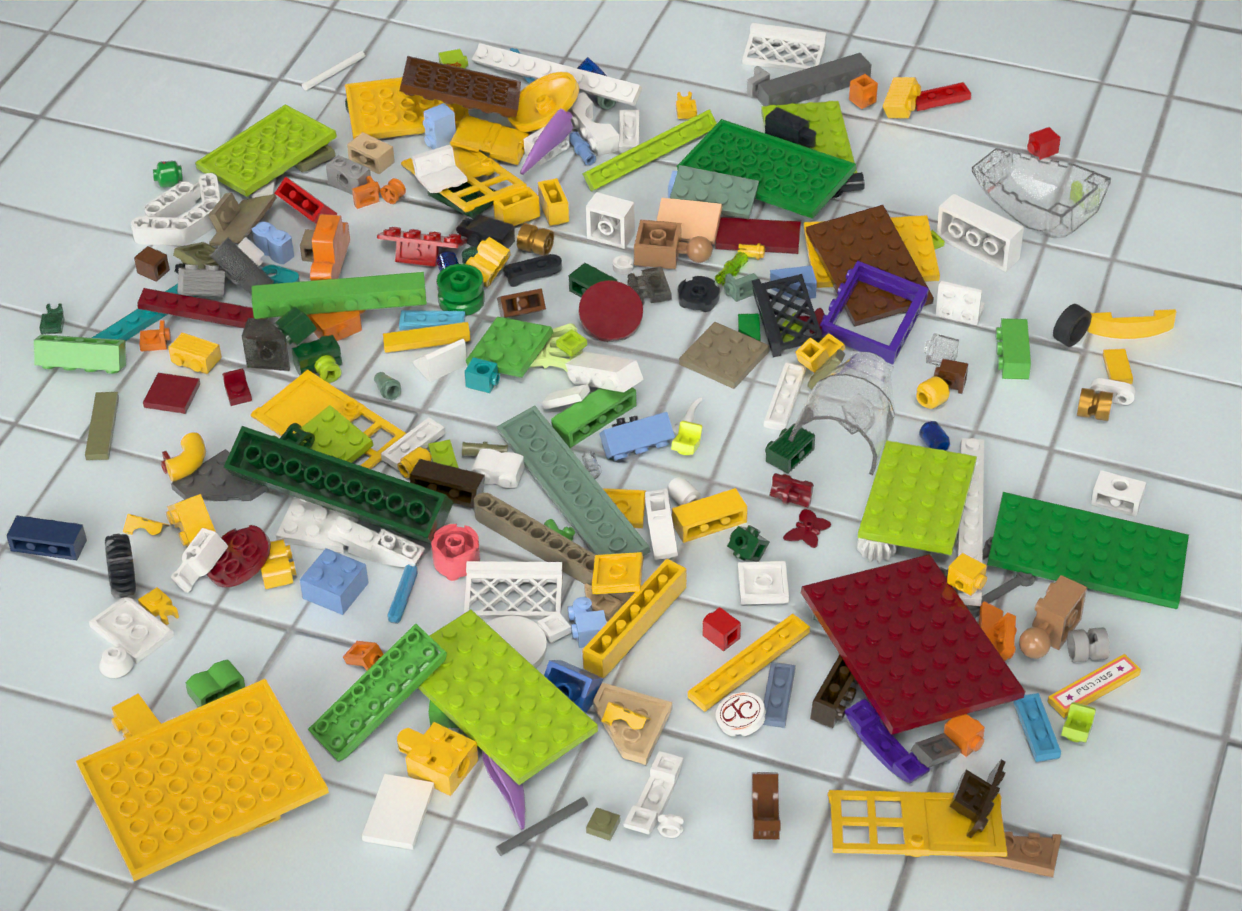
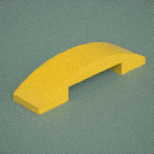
[1087,309,1176,339]

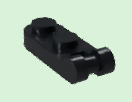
[503,254,562,287]

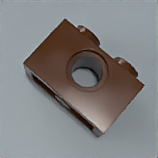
[497,288,546,318]

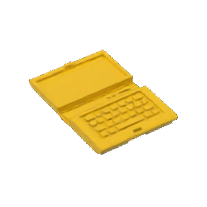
[450,115,530,165]

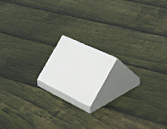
[412,339,467,382]

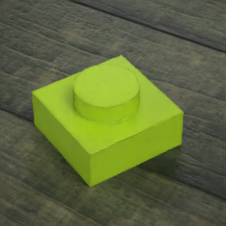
[556,329,587,357]

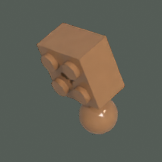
[634,219,713,269]
[1019,575,1087,659]

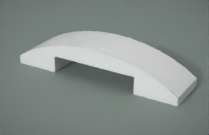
[624,751,683,834]

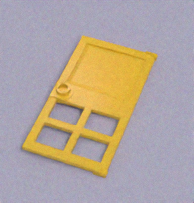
[401,144,527,212]
[251,370,407,469]
[828,790,1007,857]

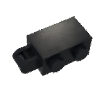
[765,107,816,148]
[456,214,515,249]

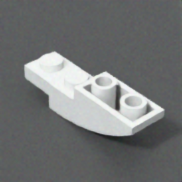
[645,488,678,560]
[328,516,425,567]

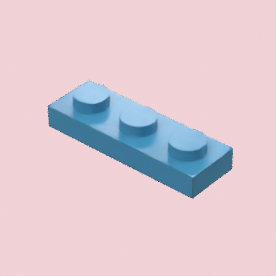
[1014,693,1061,762]

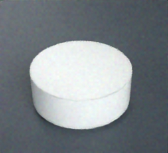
[613,255,634,275]

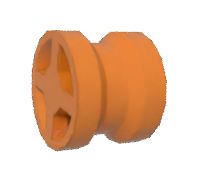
[380,178,406,204]

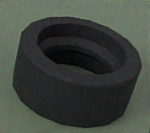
[1053,303,1092,347]

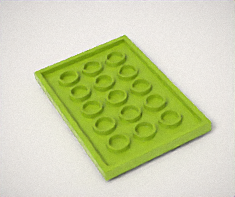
[761,101,857,173]
[195,104,337,197]
[858,440,977,555]

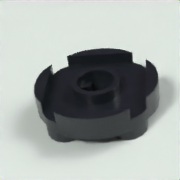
[677,276,720,312]

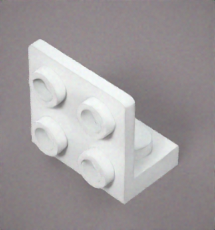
[412,145,468,193]
[936,281,985,325]

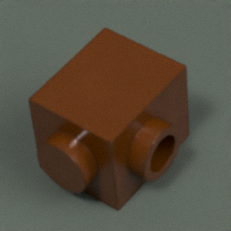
[134,246,170,282]

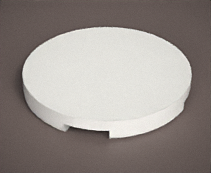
[487,616,547,668]

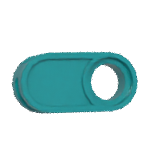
[262,264,300,284]

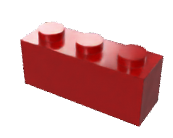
[274,177,337,224]

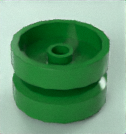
[436,264,485,316]

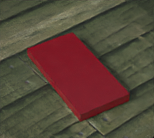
[715,217,801,254]

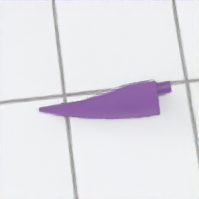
[520,109,573,175]
[482,751,525,830]

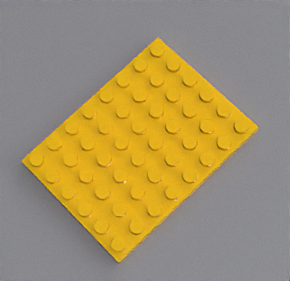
[76,679,329,881]

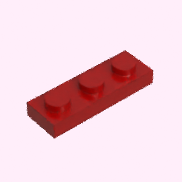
[915,82,971,111]

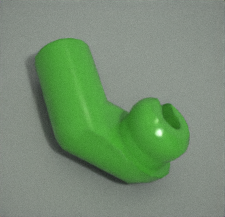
[544,519,575,541]

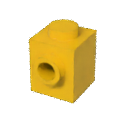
[947,553,987,596]

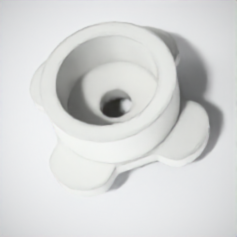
[657,814,684,838]

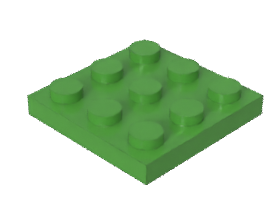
[465,316,554,378]

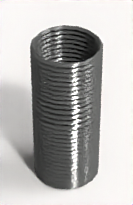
[210,237,274,296]

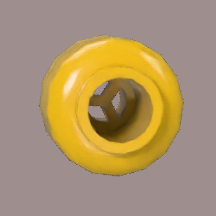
[916,376,950,409]

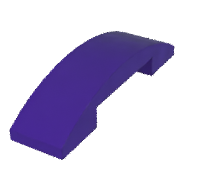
[845,698,930,784]

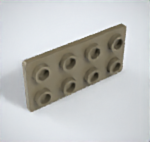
[208,192,277,247]

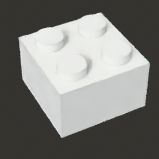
[586,192,635,249]

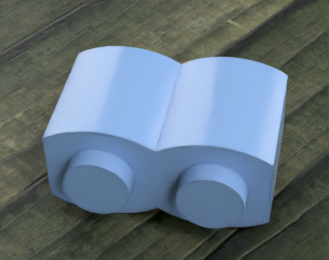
[252,222,294,264]

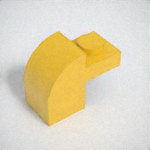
[795,333,845,373]

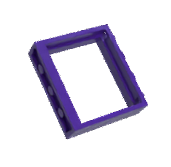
[820,261,929,364]

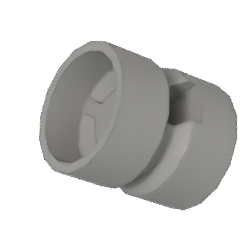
[1067,627,1110,662]

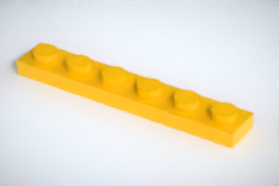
[688,613,810,711]

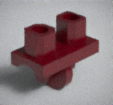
[769,473,814,508]

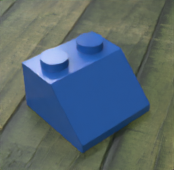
[544,660,603,713]

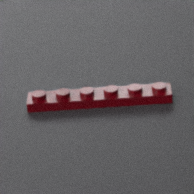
[137,288,268,331]

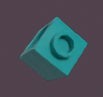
[464,357,500,393]

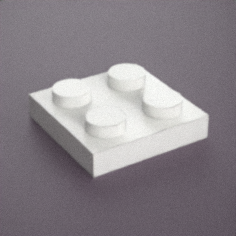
[738,561,789,605]

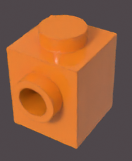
[849,74,878,109]
[944,714,985,757]

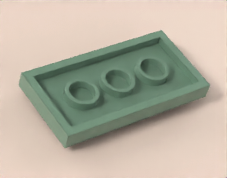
[670,165,759,219]

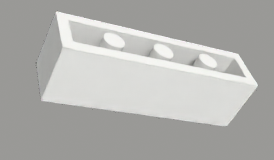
[565,352,644,392]

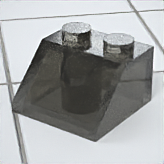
[241,318,290,371]

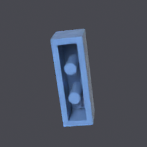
[599,412,675,461]

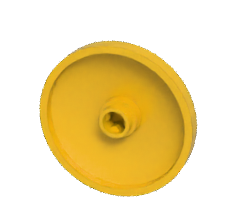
[508,72,579,132]

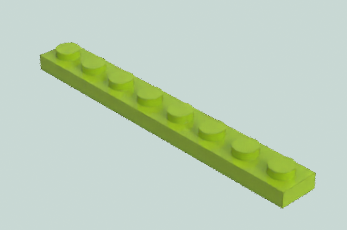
[582,109,717,191]

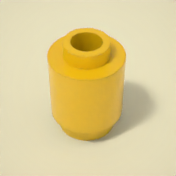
[397,447,432,478]

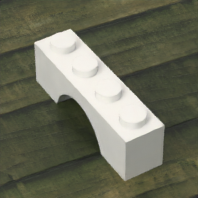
[567,92,619,157]

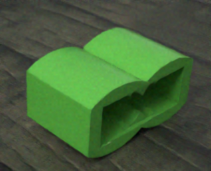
[185,660,245,707]

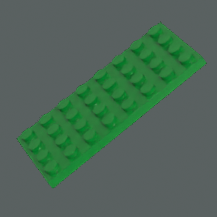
[677,119,857,219]
[987,492,1189,609]

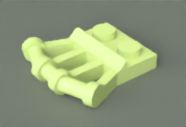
[530,323,583,372]

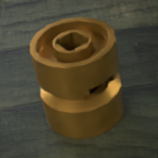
[517,223,554,256]
[1077,388,1113,421]

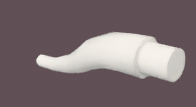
[672,397,703,437]

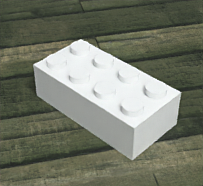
[937,194,1024,272]

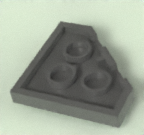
[171,449,269,501]

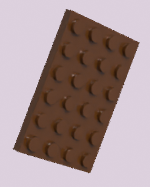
[400,56,521,118]
[806,205,934,327]

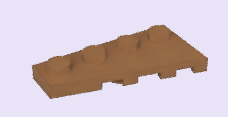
[954,831,1062,878]

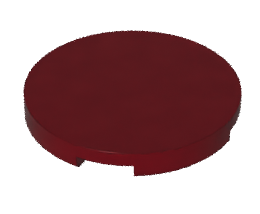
[579,281,643,342]
[207,525,271,587]

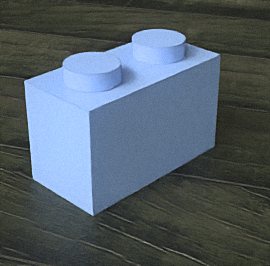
[423,103,456,149]

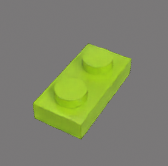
[428,439,459,468]

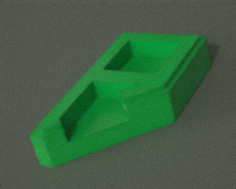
[738,313,761,342]

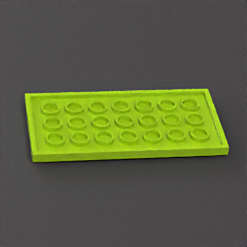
[418,609,598,785]

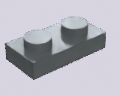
[911,733,961,768]

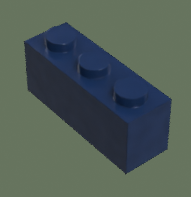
[6,515,87,561]

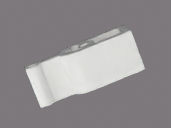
[171,528,228,593]

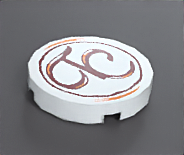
[716,692,766,736]

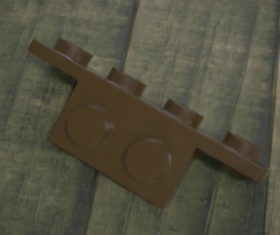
[949,759,1006,838]

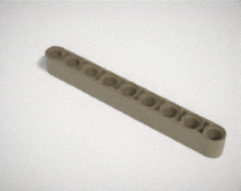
[474,493,635,605]

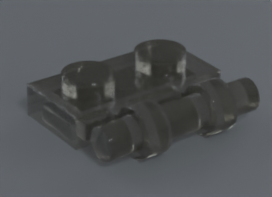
[627,267,672,305]

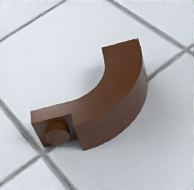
[752,772,781,840]

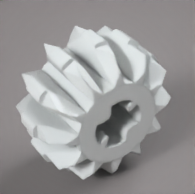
[857,538,897,564]

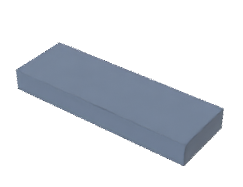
[763,662,796,728]

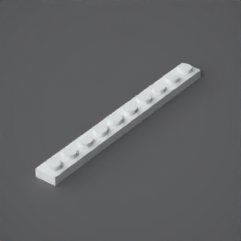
[472,43,643,106]
[957,438,984,606]

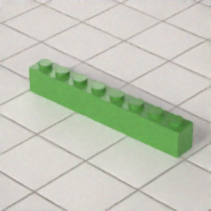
[252,272,427,319]

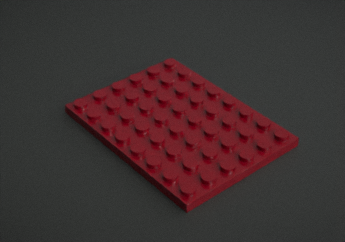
[801,554,1026,735]

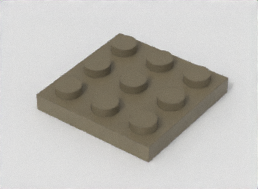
[679,322,769,389]

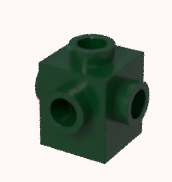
[727,525,770,562]

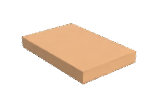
[657,198,722,245]

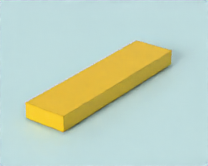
[383,322,471,353]

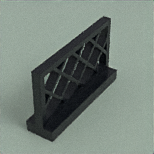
[752,274,823,357]

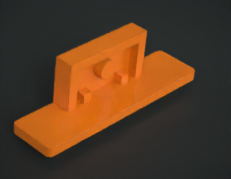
[979,601,1017,661]

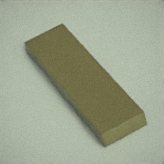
[85,392,119,460]

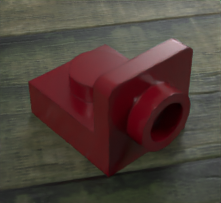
[222,368,252,406]

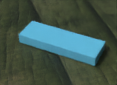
[399,310,465,330]

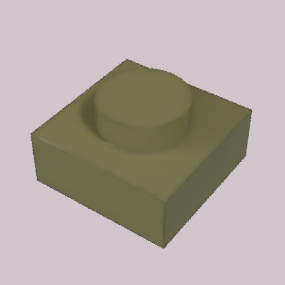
[586,807,620,841]

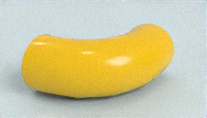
[165,432,206,482]

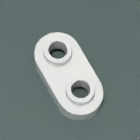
[1090,378,1136,405]

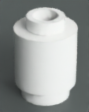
[667,477,701,505]

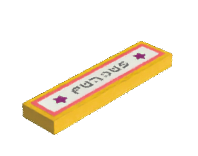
[1048,654,1141,718]

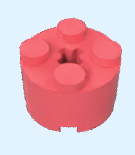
[431,524,480,581]

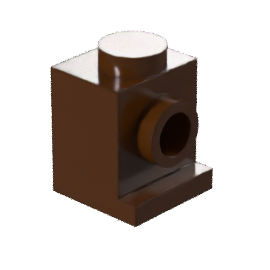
[934,359,969,394]

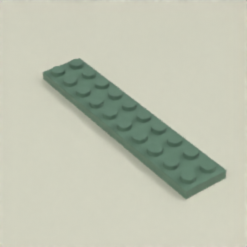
[496,405,650,556]

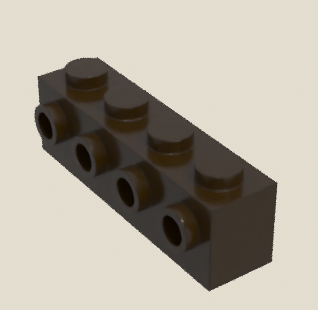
[810,654,859,728]

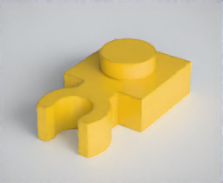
[676,92,697,119]
[138,587,179,625]

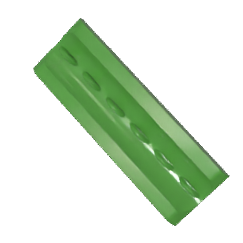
[308,623,447,761]

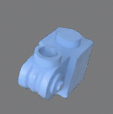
[568,597,606,648]

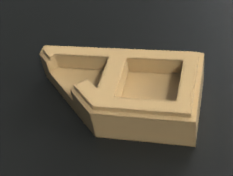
[584,583,623,621]

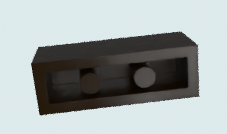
[410,459,485,508]

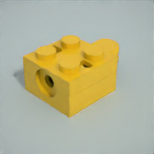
[397,722,478,796]

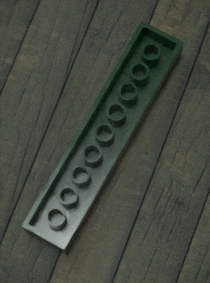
[223,426,453,544]

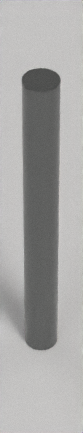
[496,797,588,856]

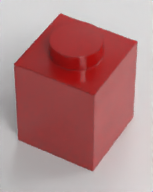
[1027,127,1061,160]
[703,607,741,652]

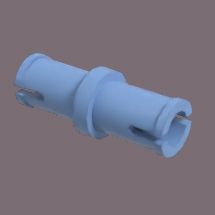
[569,131,596,165]

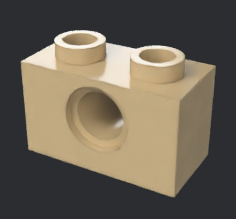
[347,133,395,174]

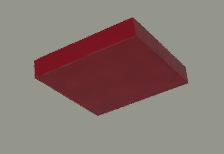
[143,372,200,414]

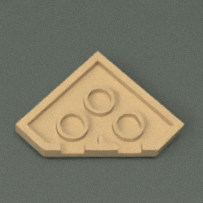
[593,683,672,765]

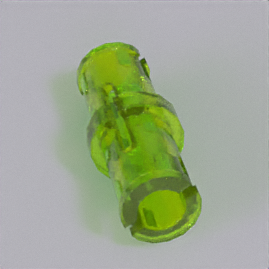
[715,251,748,286]

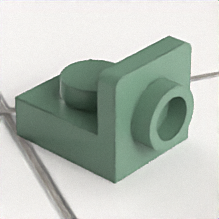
[724,273,758,302]

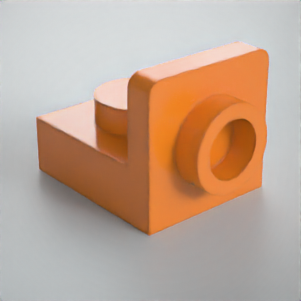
[352,176,381,209]
[139,320,171,352]
[343,641,384,671]

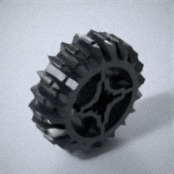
[105,533,136,598]

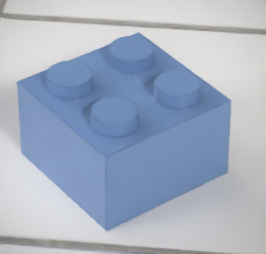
[300,548,369,615]

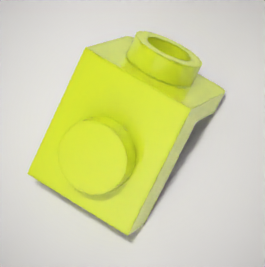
[671,420,703,455]

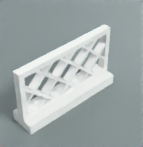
[742,23,826,71]
[464,561,563,619]

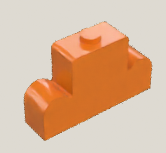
[310,214,350,281]
[307,310,366,341]

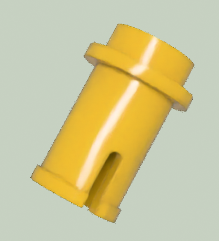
[738,243,765,260]

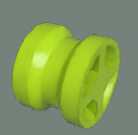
[314,355,341,383]

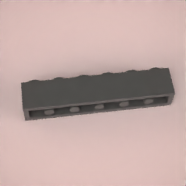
[758,53,872,106]

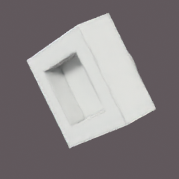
[538,611,571,643]

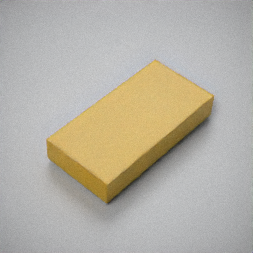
[1102,349,1133,384]

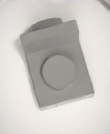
[747,66,770,98]

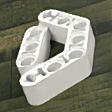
[131,173,221,246]

